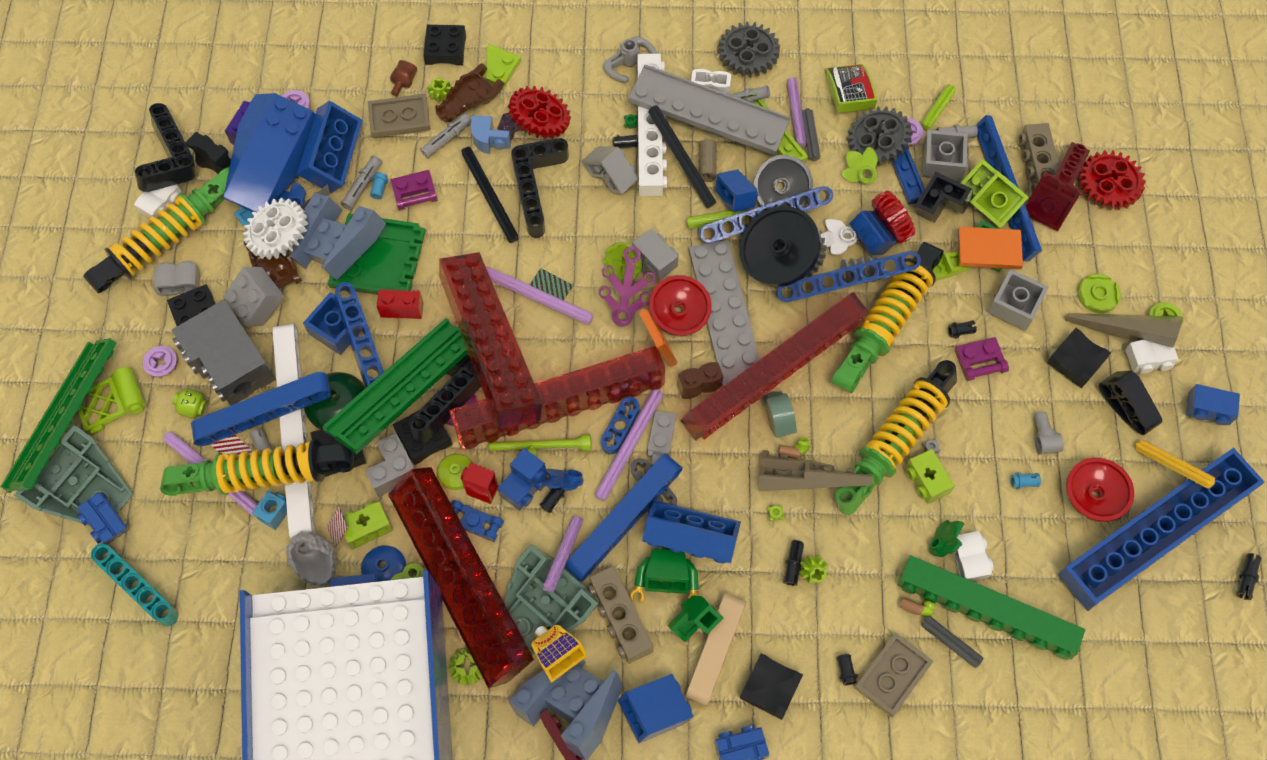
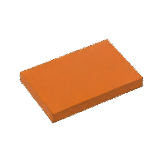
[958,227,1023,269]
[639,309,678,367]

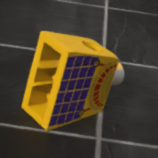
[531,625,587,683]

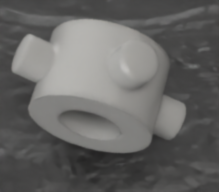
[922,439,941,454]

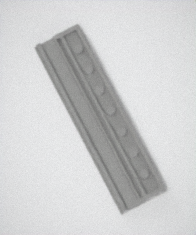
[628,65,790,155]

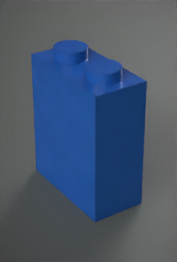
[617,674,694,744]

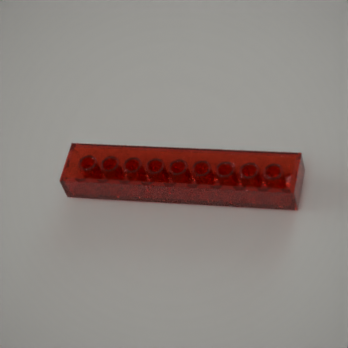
[439,252,542,429]
[680,292,869,441]
[449,346,665,450]
[388,467,534,689]

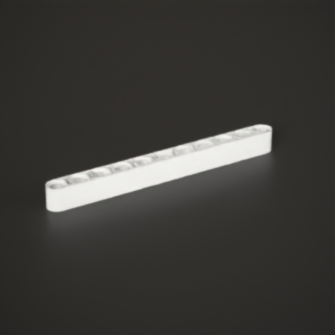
[273,323,315,543]

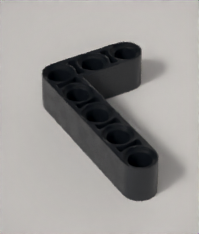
[135,103,196,192]
[511,138,569,238]
[409,354,485,444]

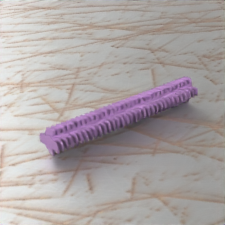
[787,77,807,147]
[543,516,584,593]

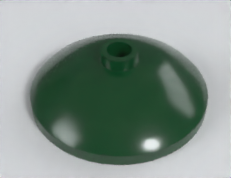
[304,372,365,430]

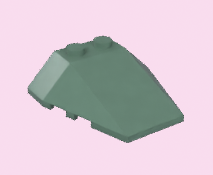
[14,425,133,526]
[491,544,599,660]

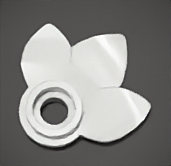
[821,219,858,255]

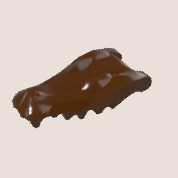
[435,63,505,122]
[243,240,302,289]

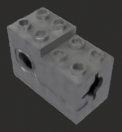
[172,299,276,406]

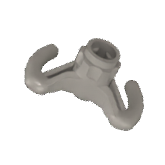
[603,36,657,83]

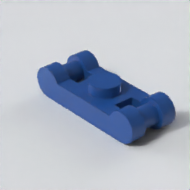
[443,500,504,542]

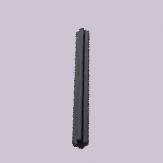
[648,105,716,208]
[461,146,519,243]

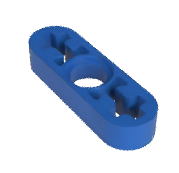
[601,397,640,455]

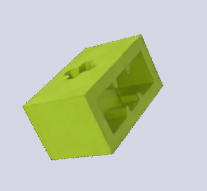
[906,449,955,504]
[343,501,393,550]

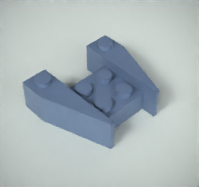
[290,192,386,280]
[509,659,623,760]

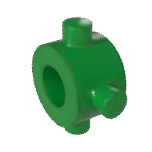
[624,114,638,129]

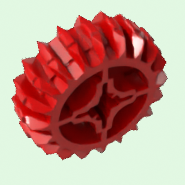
[872,190,915,244]

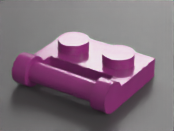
[390,170,438,210]
[954,337,1009,381]

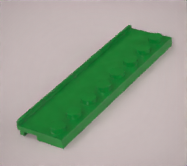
[322,318,478,455]
[0,338,117,493]

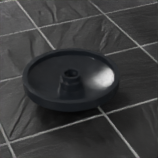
[740,206,822,287]

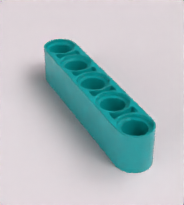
[91,543,179,627]

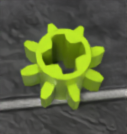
[427,77,451,102]
[799,555,829,584]

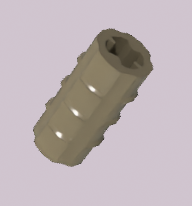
[698,139,717,182]

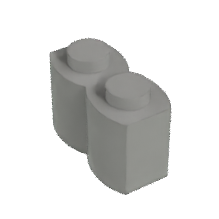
[153,261,200,296]

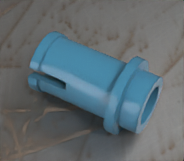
[370,172,388,199]
[1010,472,1041,490]

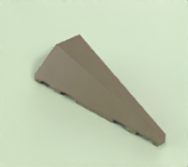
[1066,313,1183,348]
[758,450,872,491]

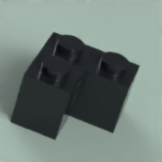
[915,172,973,223]

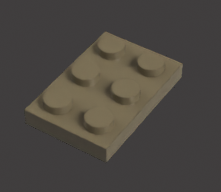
[368,94,430,138]
[854,632,933,717]

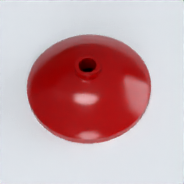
[649,275,712,336]
[1066,458,1134,522]

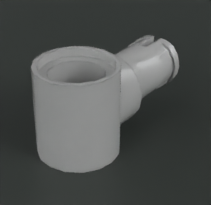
[1034,412,1064,455]

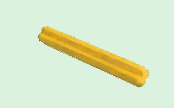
[1136,440,1215,489]

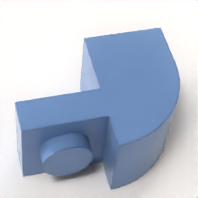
[471,115,511,154]

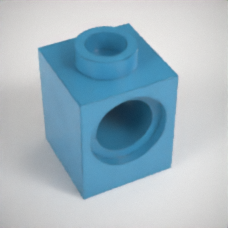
[252,491,287,530]

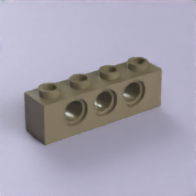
[1019,123,1059,193]
[588,566,654,664]

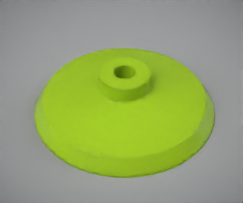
[437,453,473,490]

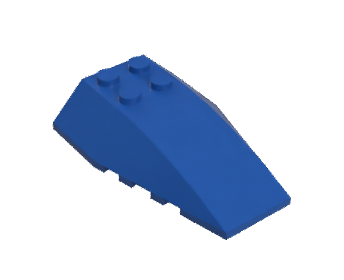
[223,93,315,213]

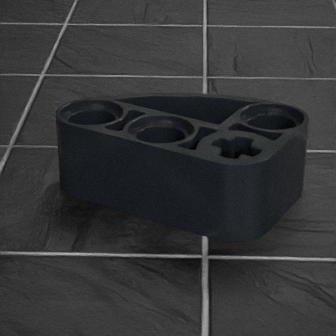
[1099,370,1162,435]

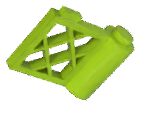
[78,367,146,435]

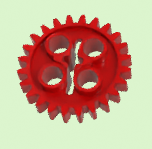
[508,86,571,139]
[1078,150,1146,210]

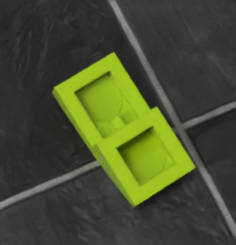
[933,251,969,281]

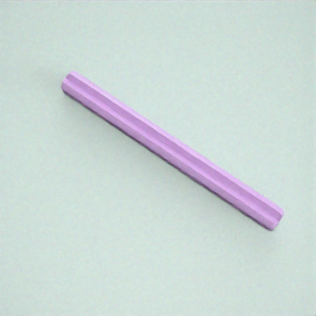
[482,266,593,325]
[595,389,663,501]
[163,432,258,516]

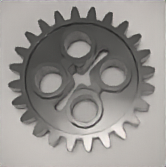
[718,22,780,77]
[847,106,912,166]

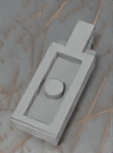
[648,410,677,466]

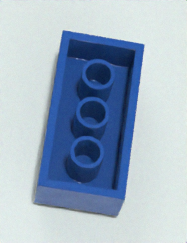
[296,100,363,193]
[642,500,741,563]

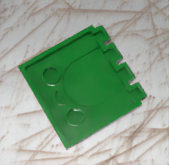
[328,213,426,295]

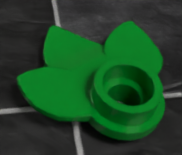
[929,520,964,557]

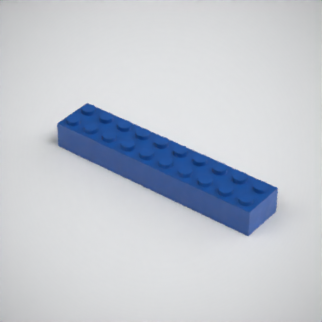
[1058,448,1265,611]

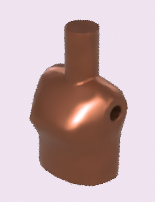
[390,60,417,97]

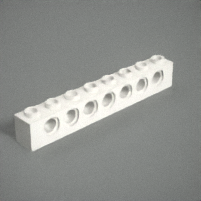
[638,54,667,196]

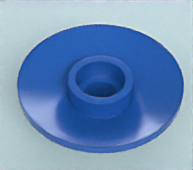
[361,546,406,582]

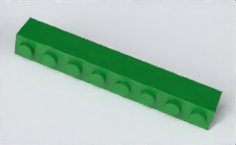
[897,555,1086,660]

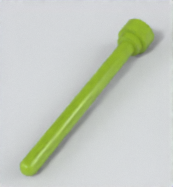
[487,434,592,451]

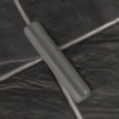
[802,108,821,161]
[922,616,984,668]

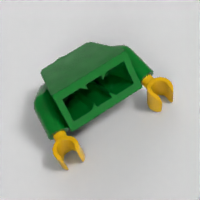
[630,546,700,603]

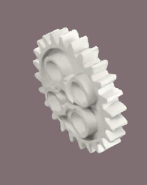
[243,198,308,260]

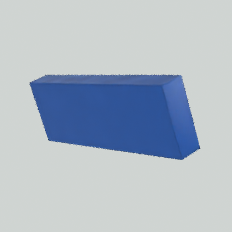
[890,149,925,205]

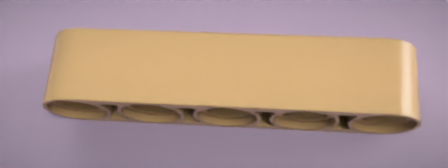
[685,593,747,706]

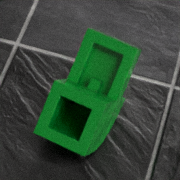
[668,596,723,642]

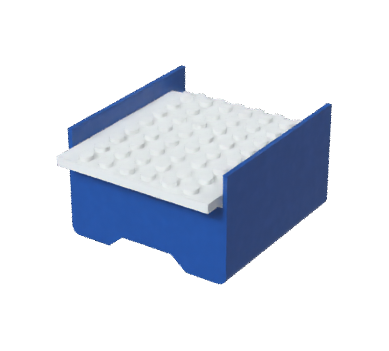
[239,570,453,760]

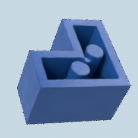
[497,448,548,511]

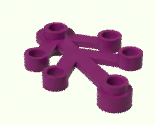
[598,246,656,327]

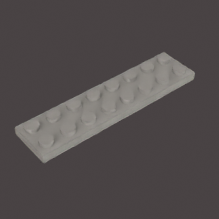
[689,240,767,396]

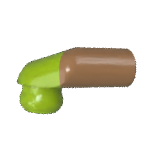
[779,437,810,459]
[900,598,935,617]

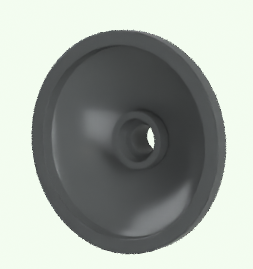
[753,155,813,210]

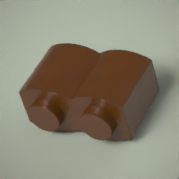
[677,362,723,399]

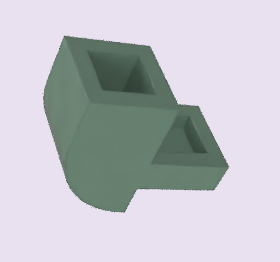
[761,391,797,438]

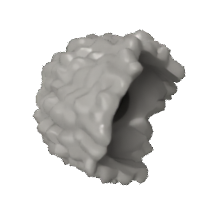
[286,531,337,586]

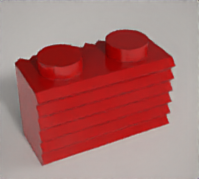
[377,289,424,319]
[461,462,498,504]

